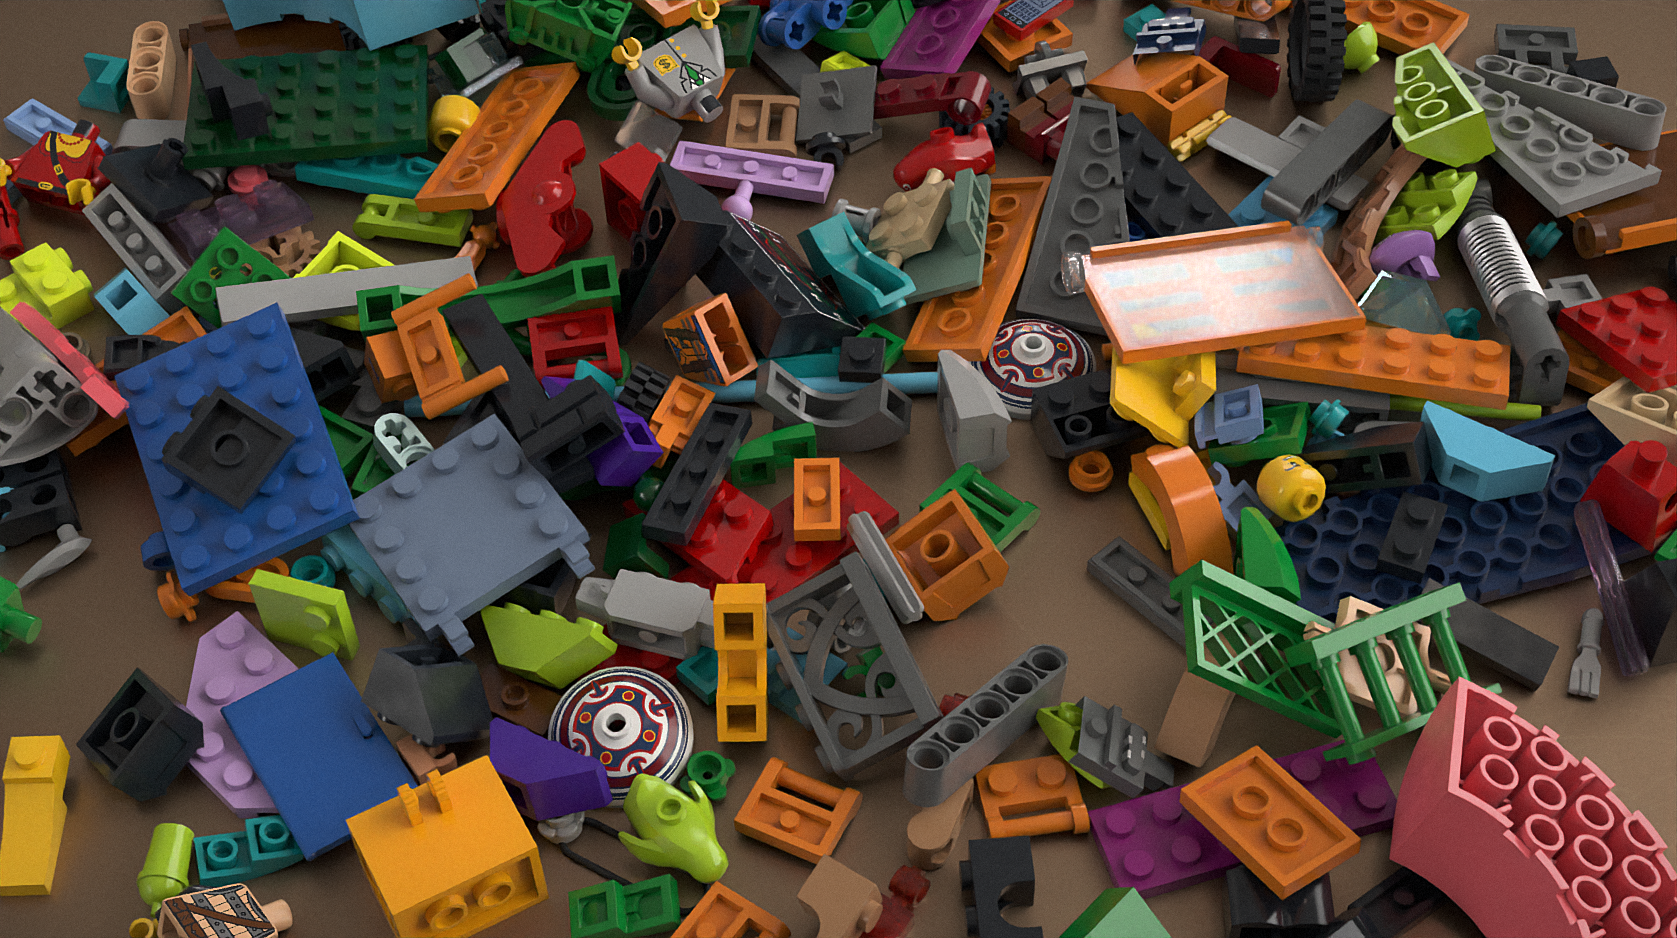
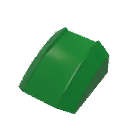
[812,0,915,61]
[1232,507,1301,604]

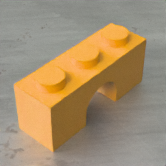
[713,583,769,742]

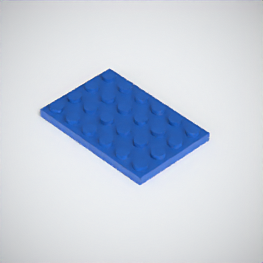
[114,302,360,597]

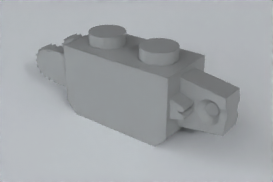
[575,569,714,660]

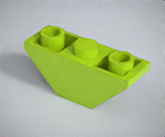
[481,603,618,689]

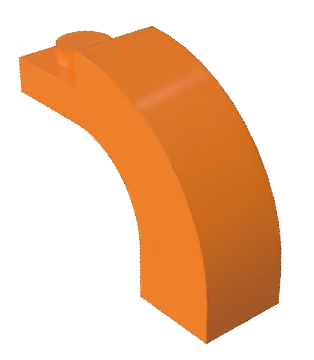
[1131,444,1234,577]

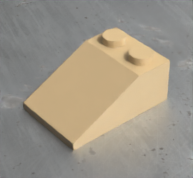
[1587,376,1677,467]

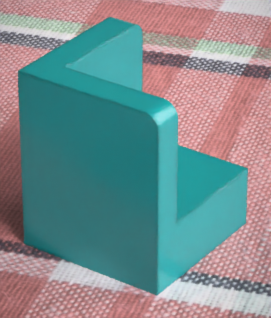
[78,52,130,113]

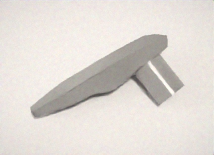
[16,524,92,591]

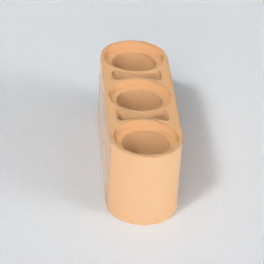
[126,21,177,120]

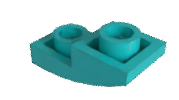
[193,815,303,887]

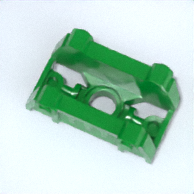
[505,0,633,72]

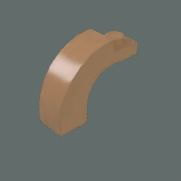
[1154,622,1262,768]

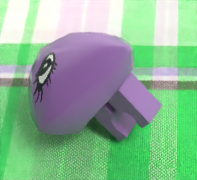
[1370,230,1440,294]

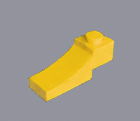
[0,735,71,896]

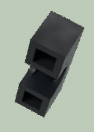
[959,836,1044,938]

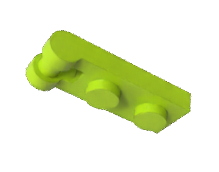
[352,194,473,247]

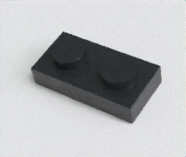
[1375,491,1448,584]

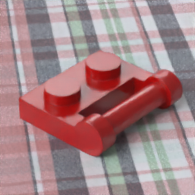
[527,306,623,389]

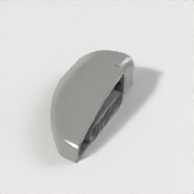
[0,307,98,466]

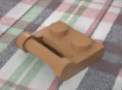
[725,94,800,158]

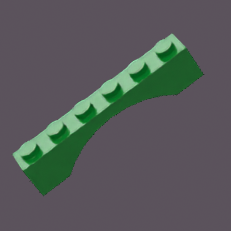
[356,255,622,344]

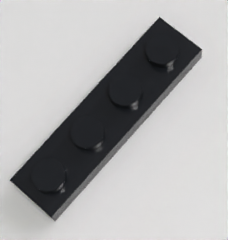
[641,403,753,546]

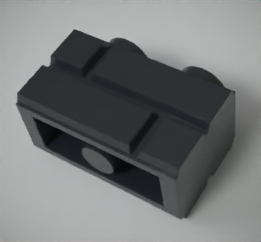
[512,375,626,480]

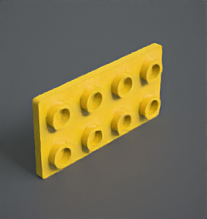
[1110,313,1216,448]

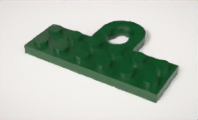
[524,5,762,121]

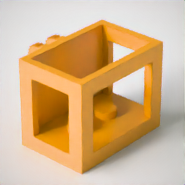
[346,755,549,938]

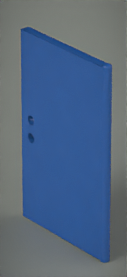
[220,652,418,861]

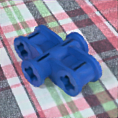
[758,0,854,49]

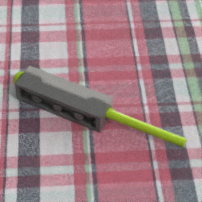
[1208,354,1541,435]

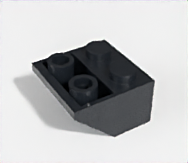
[1030,368,1149,459]
[361,643,493,748]

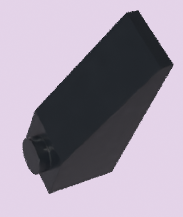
[1295,421,1432,494]

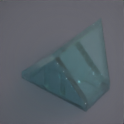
[1358,270,1451,335]

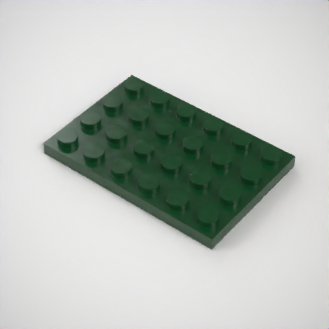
[182,44,429,170]

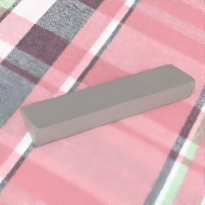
[1206,117,1369,210]

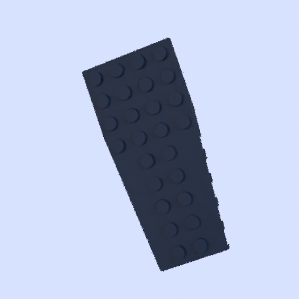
[1274,403,1670,624]

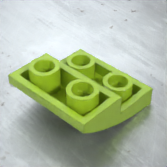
[1373,169,1478,244]

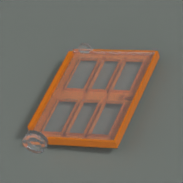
[1061,220,1366,364]

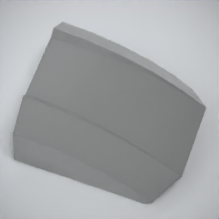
[937,350,1012,472]

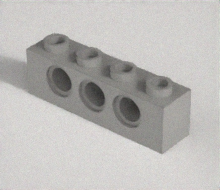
[82,183,196,315]

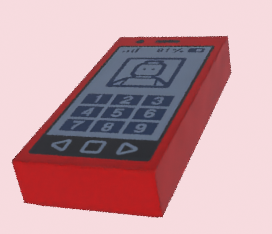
[993,0,1074,42]

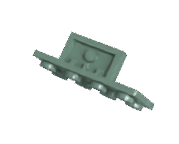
[903,168,991,305]

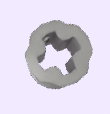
[831,198,881,243]

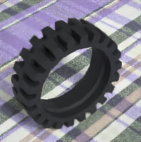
[1287,0,1347,102]

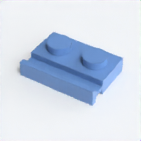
[1195,384,1264,449]

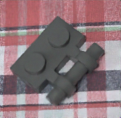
[1494,24,1578,74]

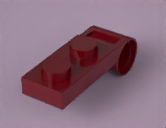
[873,71,991,125]

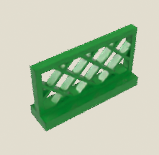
[1169,559,1342,739]

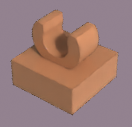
[395,734,458,786]

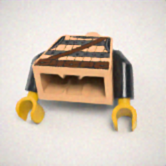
[129,883,293,938]

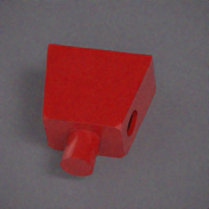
[1580,440,1677,553]

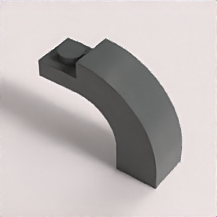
[754,360,912,452]

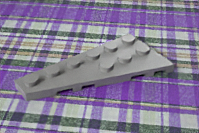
[1446,58,1662,218]

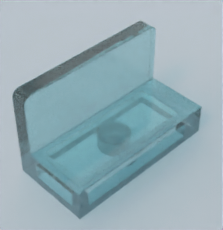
[428,32,523,97]

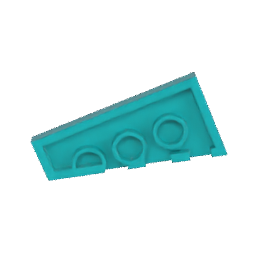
[295,154,439,199]

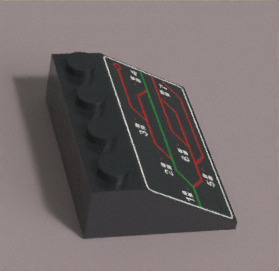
[696,210,865,358]

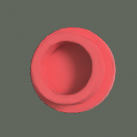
[227,165,269,201]

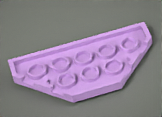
[186,611,412,818]

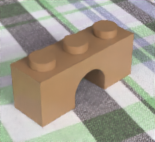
[796,854,883,938]

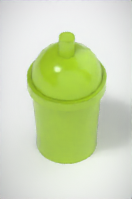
[136,823,194,918]

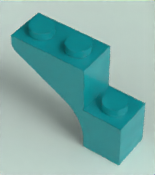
[796,212,916,321]

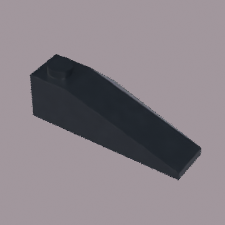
[614,162,728,345]

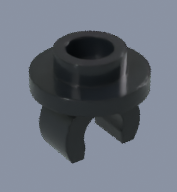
[805,132,845,171]

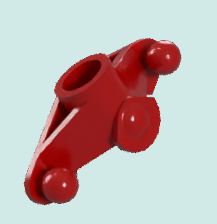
[496,120,594,277]

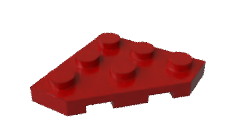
[1556,286,1677,393]

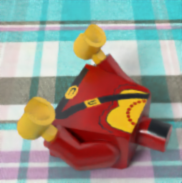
[0,119,112,216]

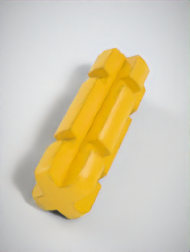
[1167,110,1231,163]

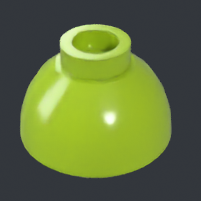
[1343,21,1380,74]

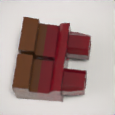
[1007,77,1074,165]

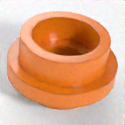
[1068,450,1113,492]

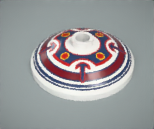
[968,318,1096,420]
[548,666,694,808]

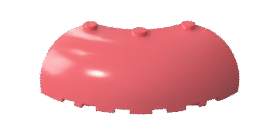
[1389,677,1677,938]

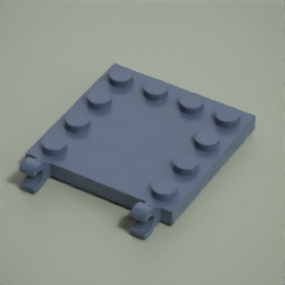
[347,414,595,656]

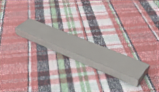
[215,256,478,327]

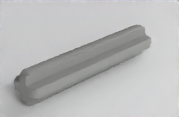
[847,511,924,624]

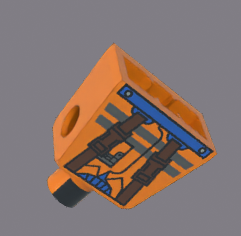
[663,293,758,387]

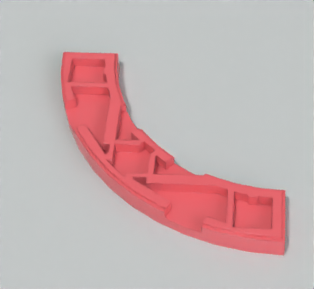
[10,302,129,419]

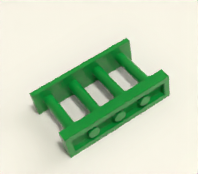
[1283,582,1502,765]

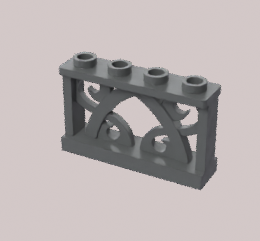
[766,551,944,782]

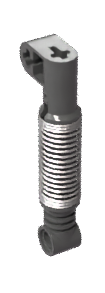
[1454,179,1569,407]

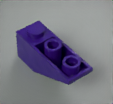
[541,376,664,487]

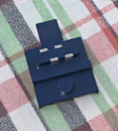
[1133,7,1207,65]

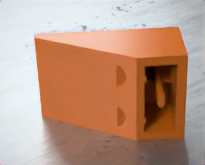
[1086,52,1228,146]

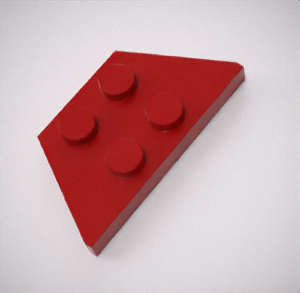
[622,479,774,584]

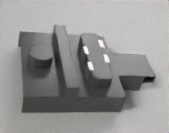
[1068,696,1174,798]

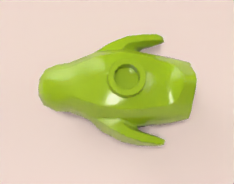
[618,773,729,885]

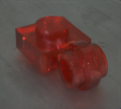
[859,865,931,938]

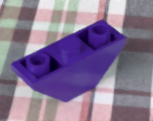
[490,717,613,821]

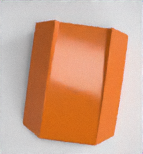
[885,489,1010,622]

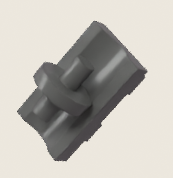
[1012,40,1088,100]

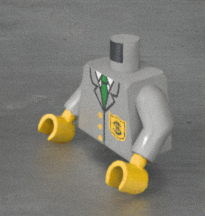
[611,0,725,123]

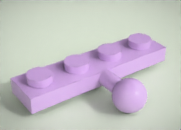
[670,140,834,221]

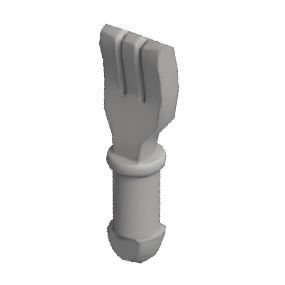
[1567,608,1605,698]

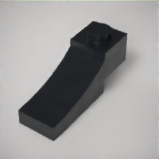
[191,42,273,141]

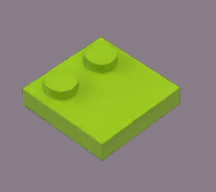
[249,569,360,661]

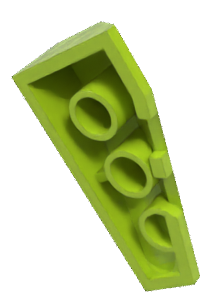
[1392,42,1496,168]

